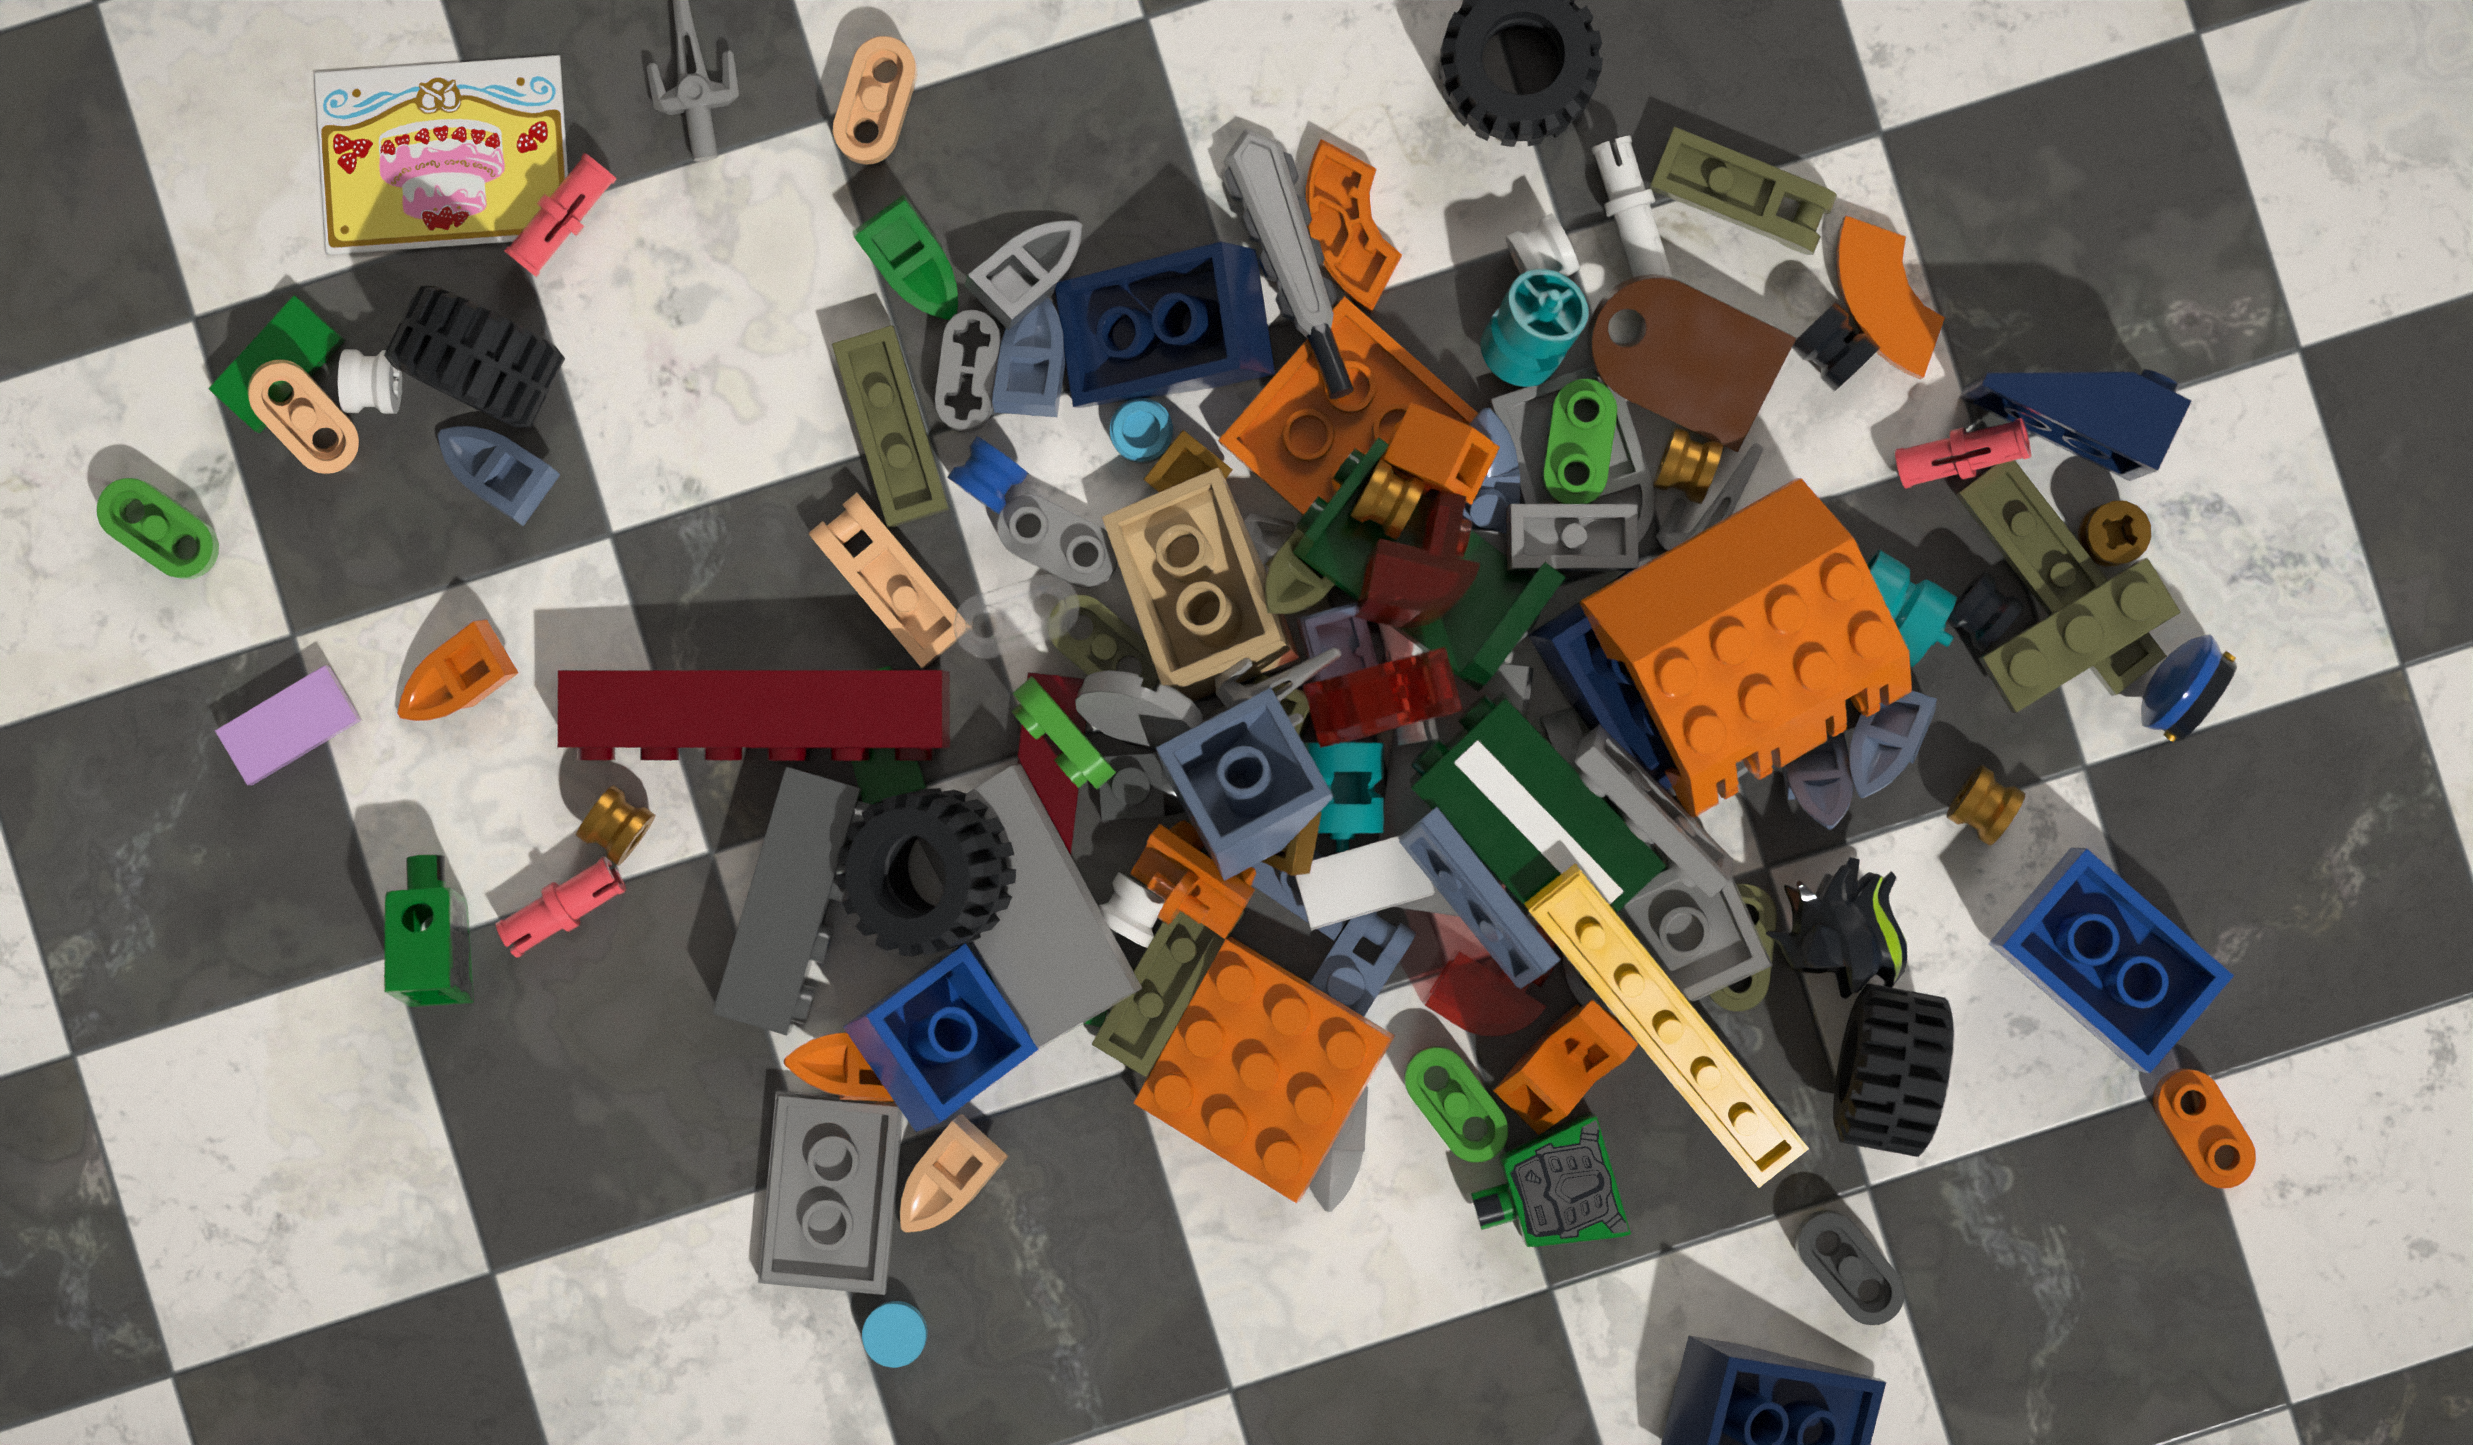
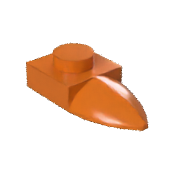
[397,619,518,721]
[783,1032,895,1102]

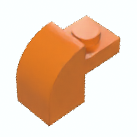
[1493,999,1639,1135]

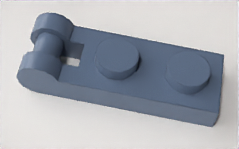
[1309,911,1417,1016]

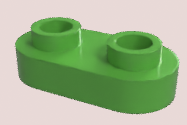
[1542,379,1617,504]
[97,478,219,579]
[1011,676,1117,789]
[1404,1046,1508,1163]

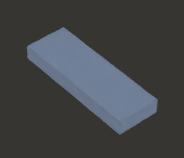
[1398,807,1560,989]

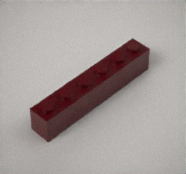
[558,670,950,761]

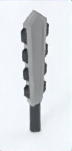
[1223,129,1354,399]

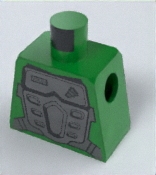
[384,855,474,1007]
[1470,1112,1631,1247]

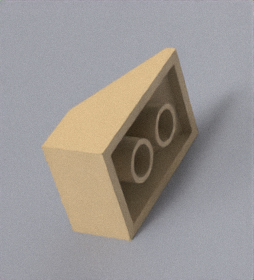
[1102,467,1300,702]

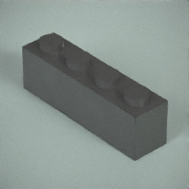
[712,766,871,1036]

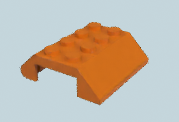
[1579,478,1912,818]

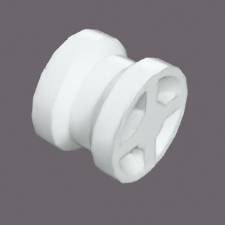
[1505,213,1580,276]
[338,349,402,414]
[1099,872,1165,948]

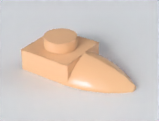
[900,1114,1009,1233]

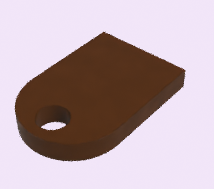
[1587,274,1796,453]

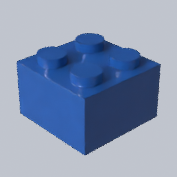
[843,943,1039,1132]

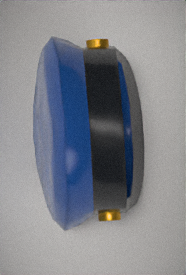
[2141,634,2237,742]

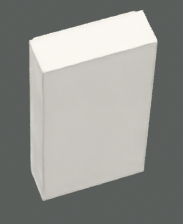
[1295,835,1435,930]

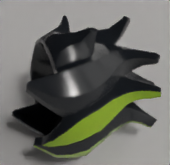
[1766,857,1907,999]

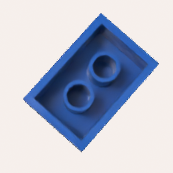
[1988,847,2234,1074]

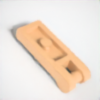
[808,492,972,669]

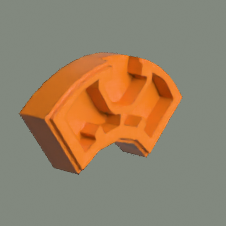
[1306,139,1402,313]
[1836,216,1945,380]

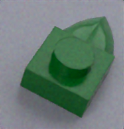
[852,194,958,320]

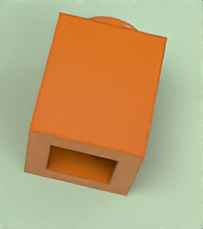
[1383,402,1500,505]

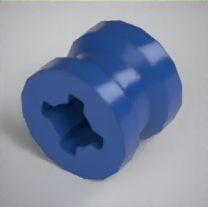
[947,436,1029,515]

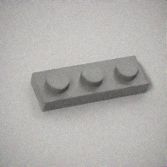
[1575,724,1733,899]

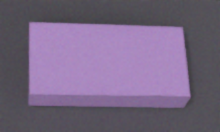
[215,665,362,785]

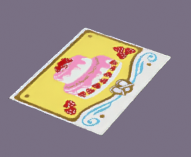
[314,55,572,255]

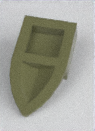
[1265,528,1334,614]

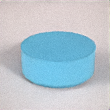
[1110,398,1174,463]
[862,1301,928,1368]

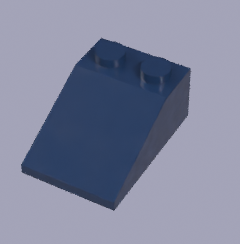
[1055,241,1275,408]
[1959,369,2192,481]
[1528,571,1678,791]
[1661,1336,1886,1445]

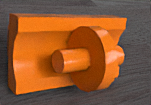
[1130,820,1256,939]

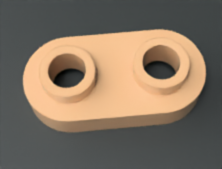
[833,36,917,164]
[248,360,359,474]

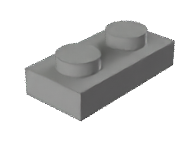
[1506,504,1639,571]

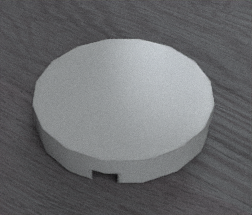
[1075,670,1203,751]

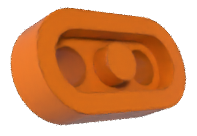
[2153,1068,2256,1189]

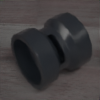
[1792,302,1880,391]

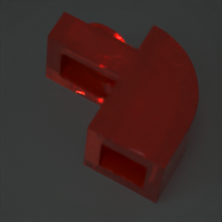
[1355,490,1480,628]
[1303,647,1462,748]
[1422,923,1561,1036]

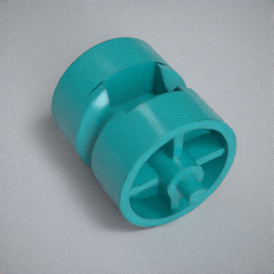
[1480,269,1589,387]
[1867,550,1957,667]
[1303,737,1384,852]

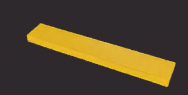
[1524,863,1809,1188]

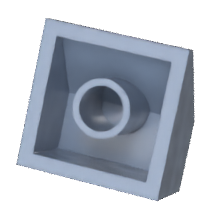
[1156,688,1333,881]

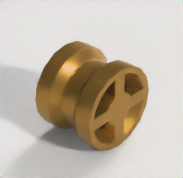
[1653,427,1723,504]
[1350,459,1426,540]
[2078,501,2151,567]
[1946,765,2026,846]
[576,785,656,866]

